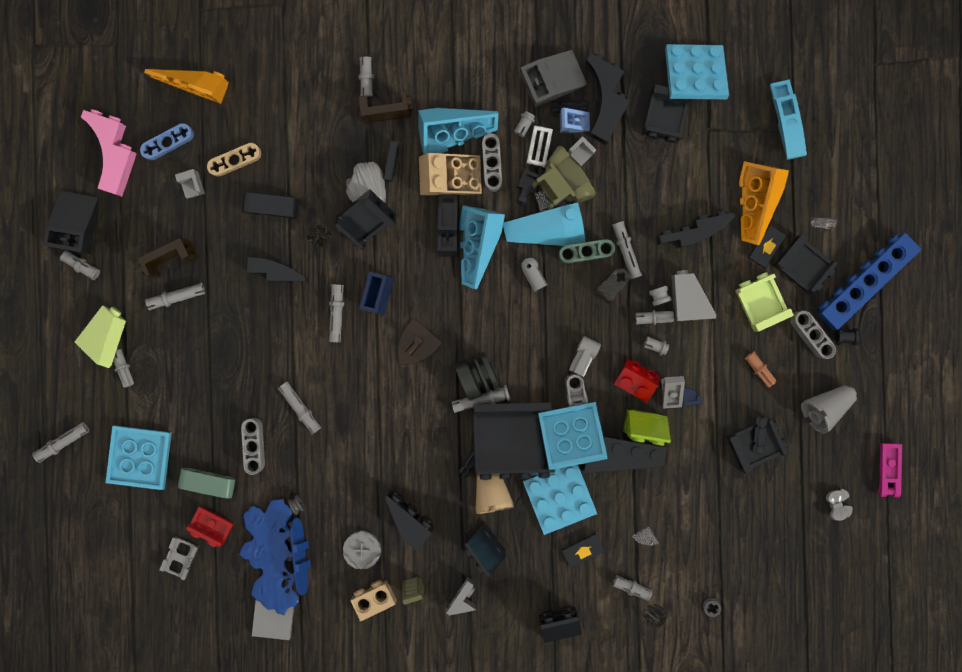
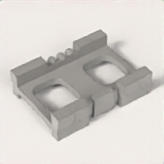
[160,536,199,580]

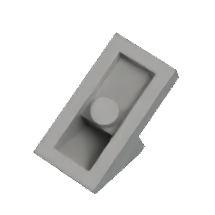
[661,376,685,409]
[446,577,476,615]

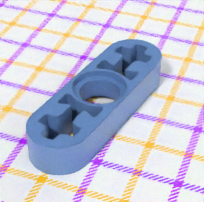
[140,124,194,160]

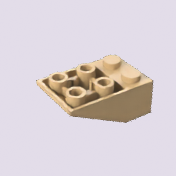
[419,153,482,196]

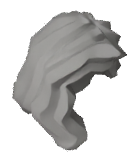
[346,162,386,203]

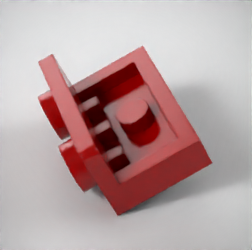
[614,359,660,402]
[186,506,234,547]

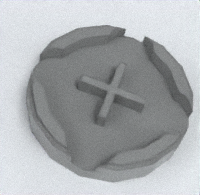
[343,530,381,569]

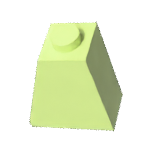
[75,305,126,368]

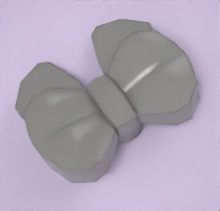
[826,489,853,521]

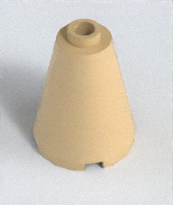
[475,476,514,514]

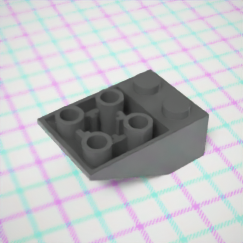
[520,50,588,108]

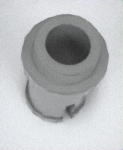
[514,111,535,137]
[643,336,669,355]

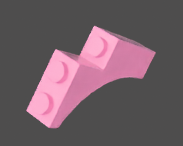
[81,109,137,197]

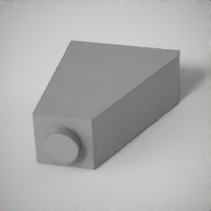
[671,270,716,321]

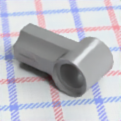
[569,336,601,377]

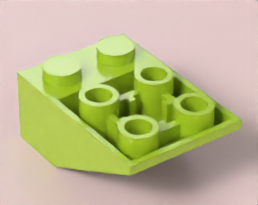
[623,409,671,446]

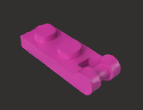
[878,443,902,497]

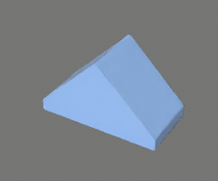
[560,108,590,133]

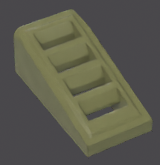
[402,576,424,605]

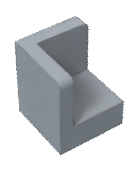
[568,136,596,167]
[175,169,205,199]

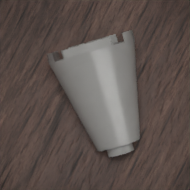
[801,385,857,434]

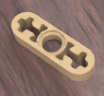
[207,143,261,177]

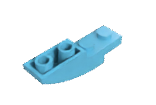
[770,79,807,160]

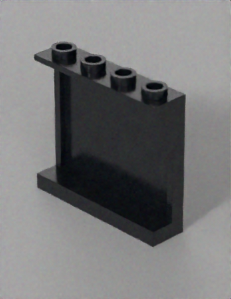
[473,403,555,480]

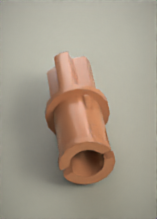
[744,351,776,387]

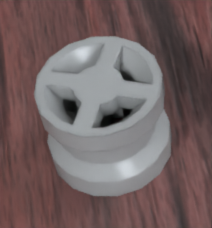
[649,286,672,306]

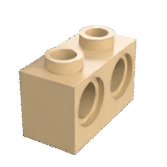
[351,580,397,622]

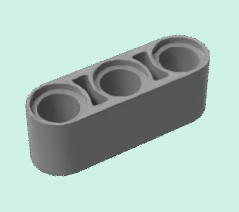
[482,133,502,192]
[790,311,836,359]
[241,418,265,475]

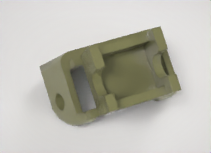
[531,145,596,210]

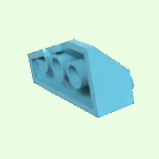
[418,108,499,155]
[503,202,585,246]
[459,205,505,289]

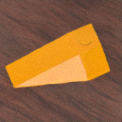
[144,69,229,104]
[739,161,789,245]

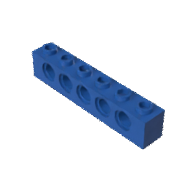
[816,233,922,330]

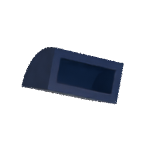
[359,271,394,315]

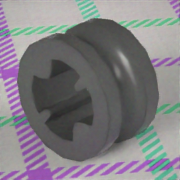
[288,495,305,515]
[703,598,721,617]

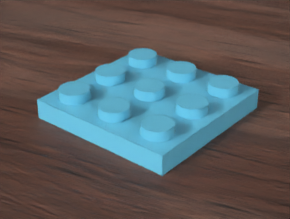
[665,44,729,99]
[538,402,608,470]
[106,425,172,490]
[523,465,597,535]

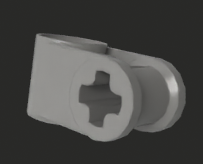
[565,373,588,407]

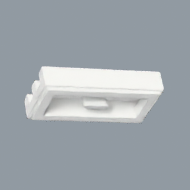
[527,126,553,168]

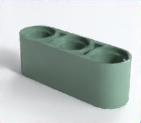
[558,240,615,264]
[177,468,236,498]

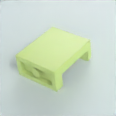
[735,272,794,332]

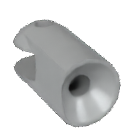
[521,258,548,292]

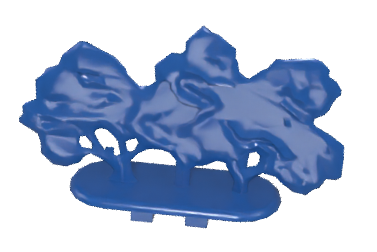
[239,499,311,615]

